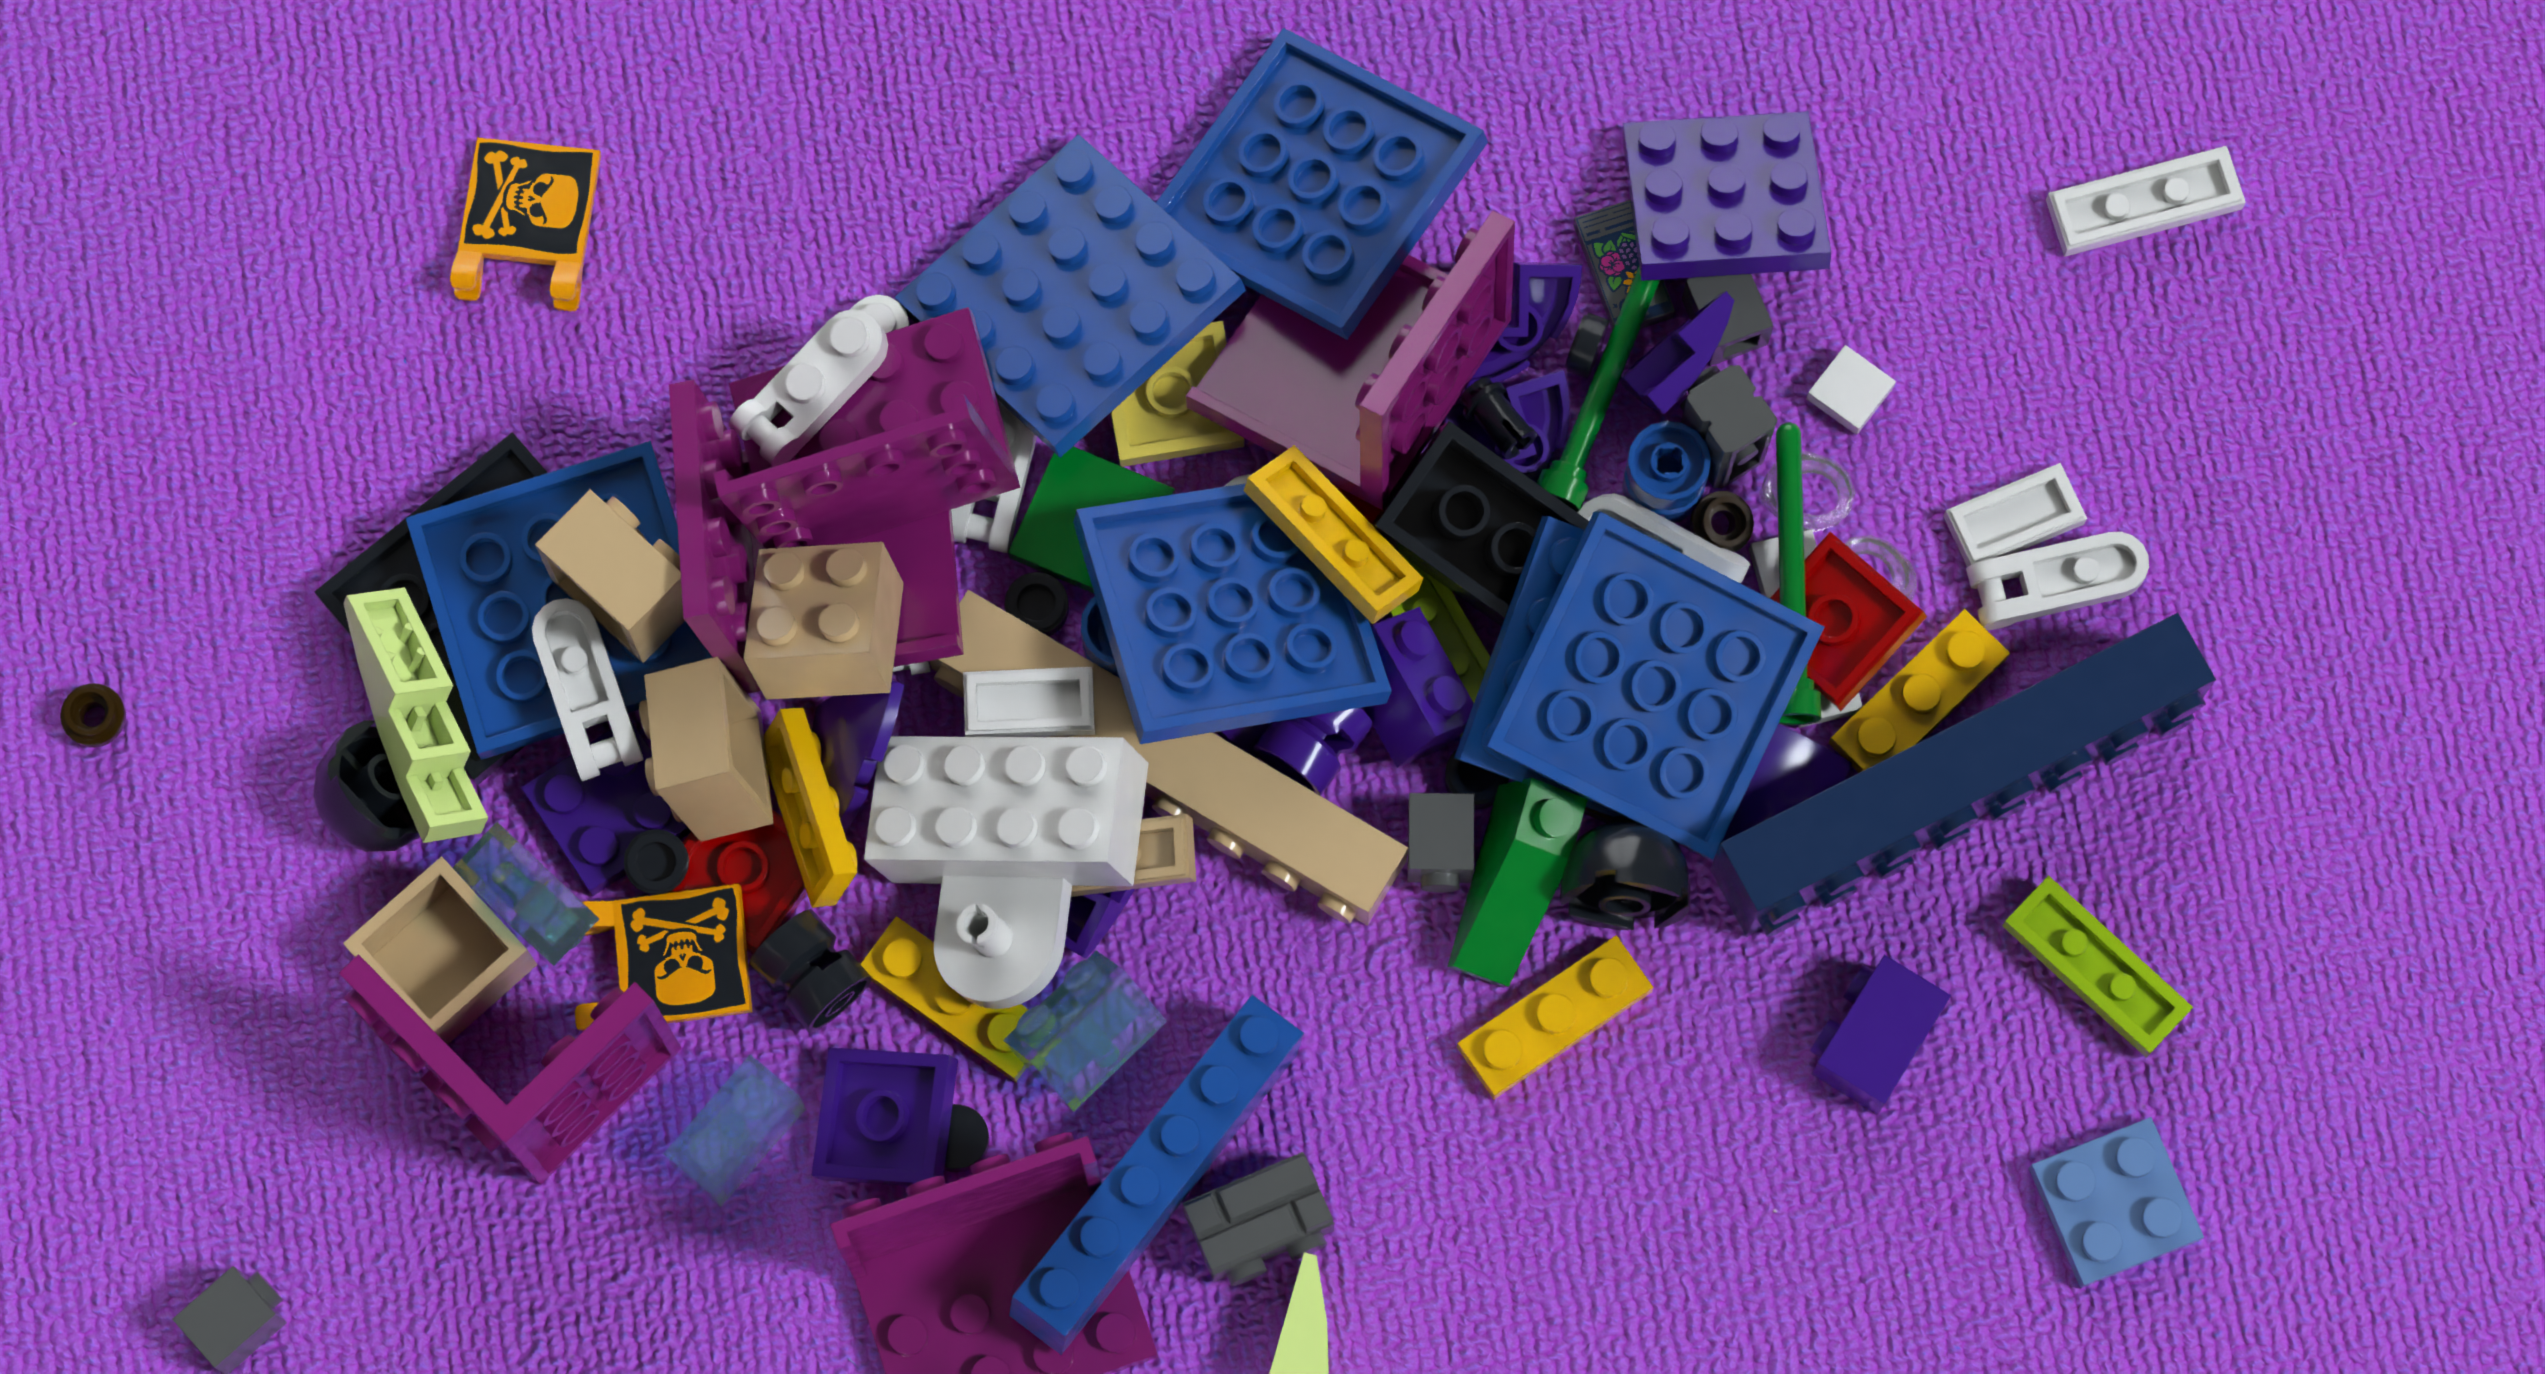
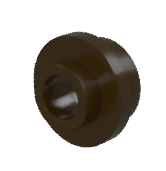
[1690,491,1754,552]
[60,683,126,748]

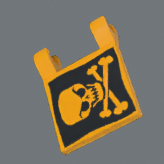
[450,137,601,311]
[566,884,752,1031]

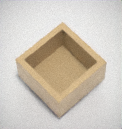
[535,489,685,663]
[744,542,904,700]
[639,656,774,842]
[343,856,538,1045]

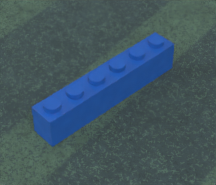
[1009,995,1304,1355]

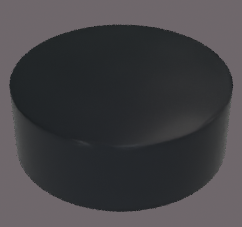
[1565,313,1610,379]
[1005,572,1069,637]
[1444,750,1509,809]
[624,829,689,894]
[944,1104,990,1172]

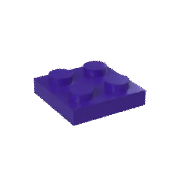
[521,720,691,896]
[811,1047,958,1186]

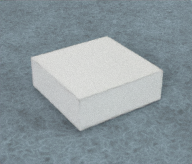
[1806,345,1896,435]

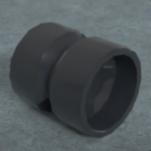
[749,909,872,1033]

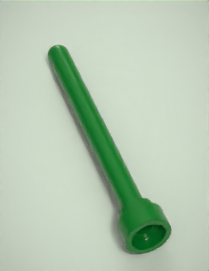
[1537,266,1660,513]
[1776,422,1821,725]

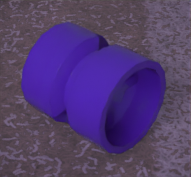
[1253,708,1373,796]

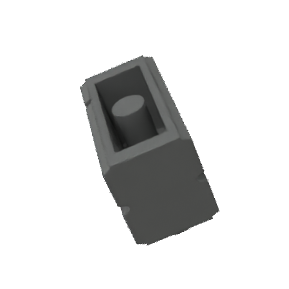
[1680,365,1778,489]
[1183,1152,1335,1286]

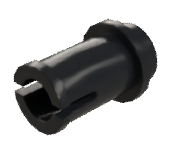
[1460,377,1537,459]

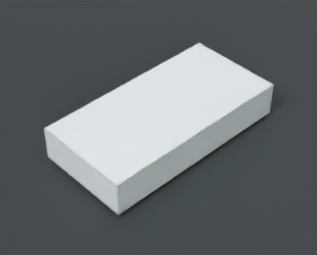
[1943,463,2087,567]
[963,667,1095,737]

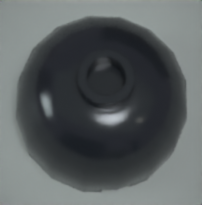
[313,720,420,852]
[1560,815,1690,930]

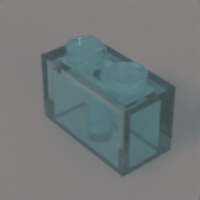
[452,822,599,966]
[1003,950,1167,1112]
[663,1054,806,1207]

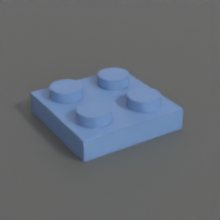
[2028,1117,2204,1289]

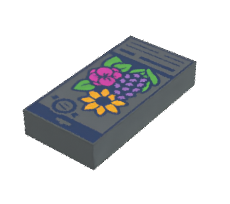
[1573,200,1675,330]

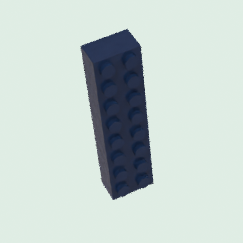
[1710,612,2216,937]

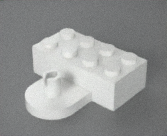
[864,736,1149,1009]

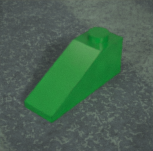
[1447,778,1588,988]

